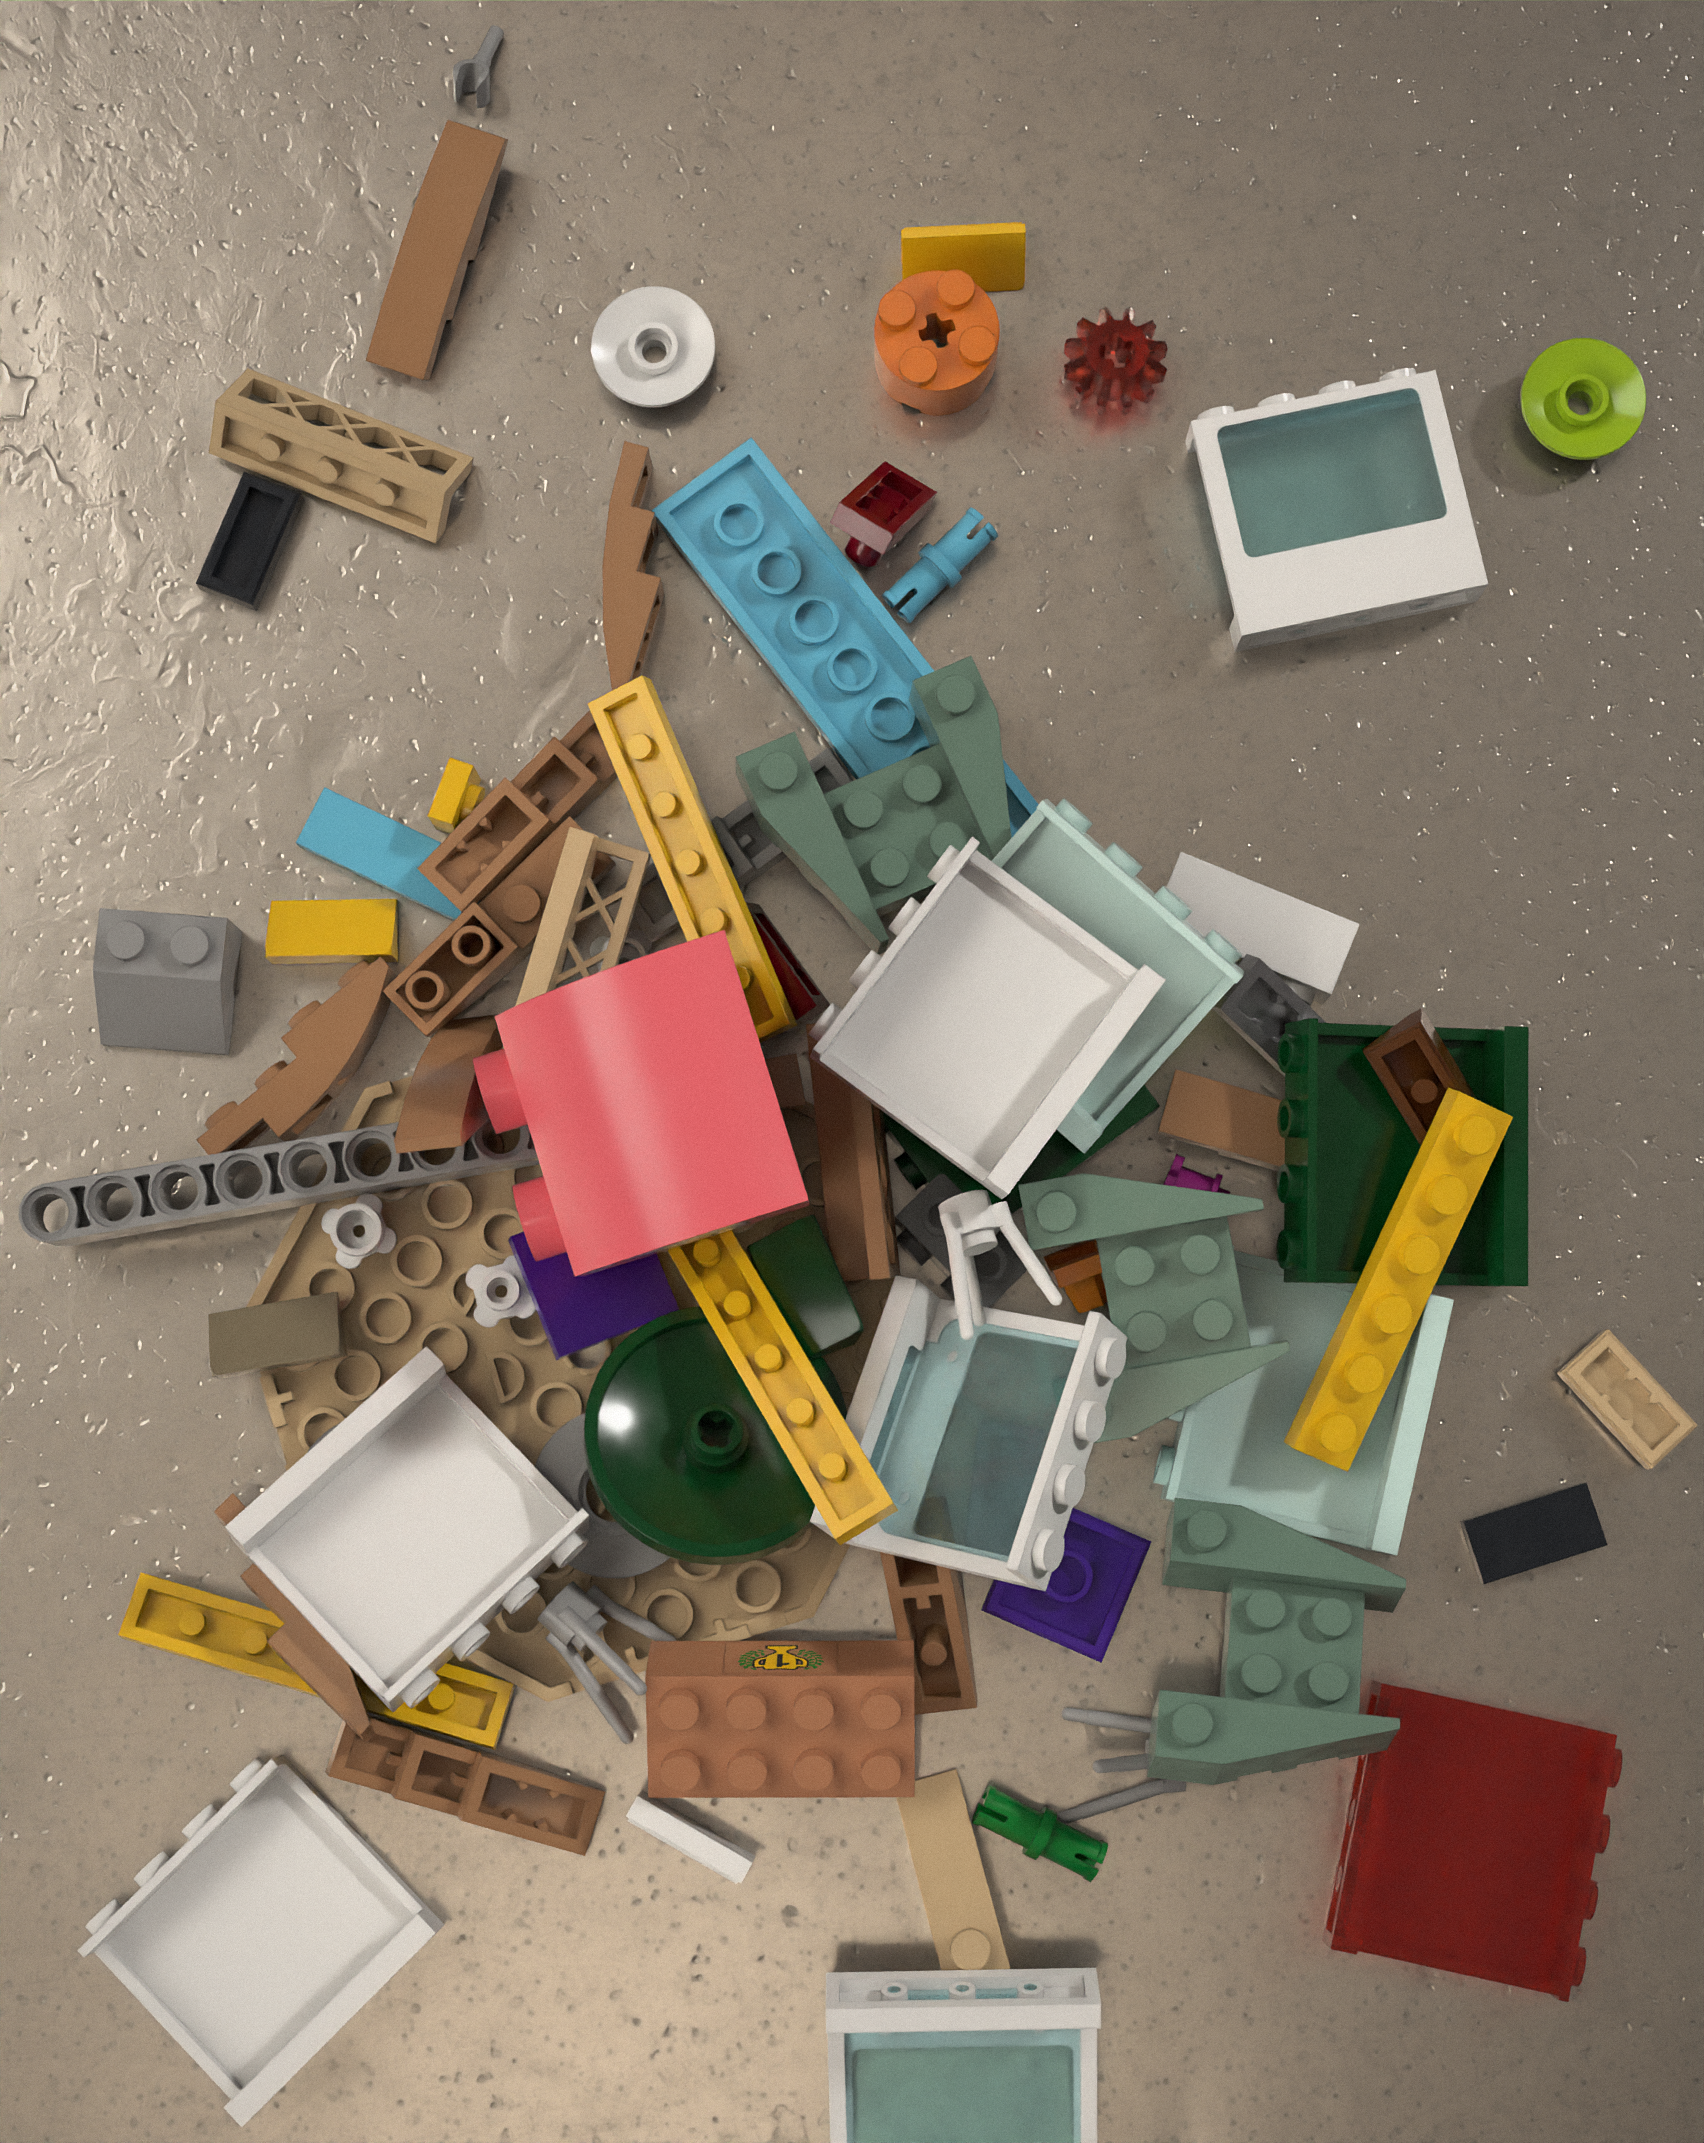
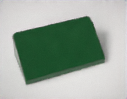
[746,1214,864,1360]

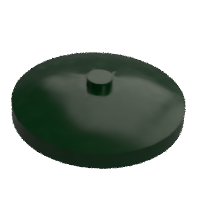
[584,1306,847,1565]

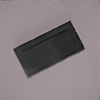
[196,472,305,611]
[1459,1482,1608,1584]

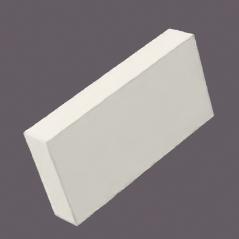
[626,1791,755,1884]

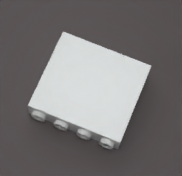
[809,837,1166,1199]
[225,1346,590,1712]
[77,1755,444,2127]

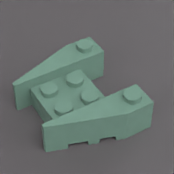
[735,656,1011,955]
[1018,1173,1290,1443]
[1147,1498,1406,1785]

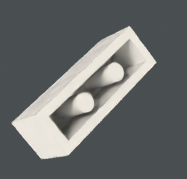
[1166,852,1360,1006]

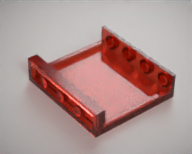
[1322,1680,1623,2002]

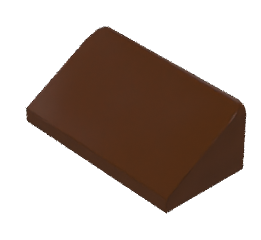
[1363,1008,1478,1145]

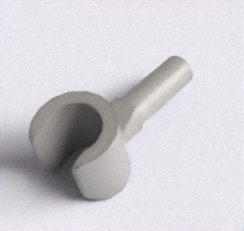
[453,25,504,108]

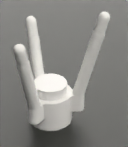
[938,1190,1062,1340]

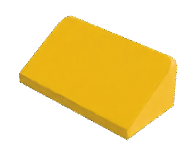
[901,222,1026,292]
[265,899,398,964]

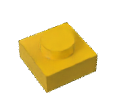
[428,757,485,834]

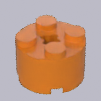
[874,269,1000,416]

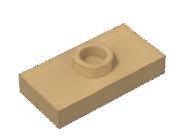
[1557,1329,1698,1470]

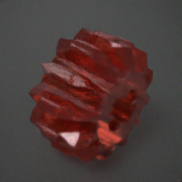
[1063,306,1168,415]

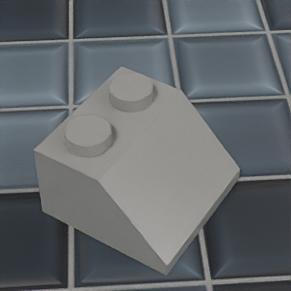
[93,908,242,1055]

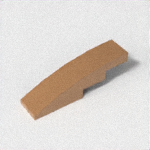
[366,120,508,380]
[602,441,665,690]
[417,710,618,912]
[394,1014,503,1154]
[1157,1069,1285,1175]
[214,1493,376,1743]
[325,1715,605,1856]

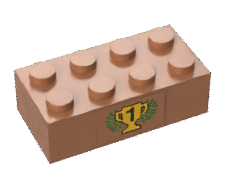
[645,1640,915,1798]

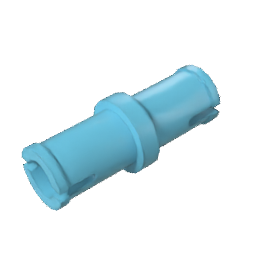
[882,507,998,624]

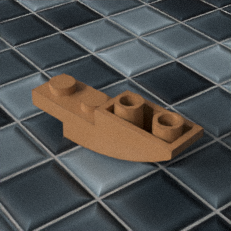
[382,816,616,1037]
[196,956,397,1155]

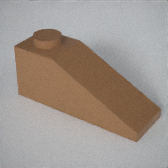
[880,1497,978,1715]

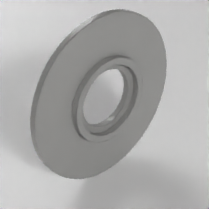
[535,1413,670,1578]

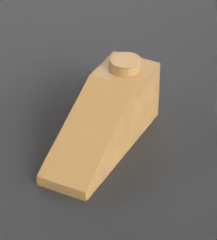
[896,1769,1010,1970]

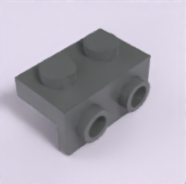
[895,1174,1027,1308]

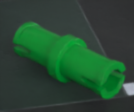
[971,1784,1108,1882]

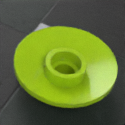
[1520,338,1646,460]

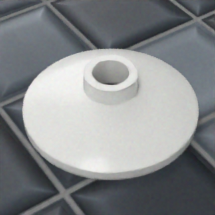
[591,286,715,408]

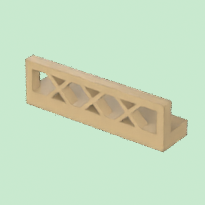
[209,368,474,543]
[502,827,651,1049]

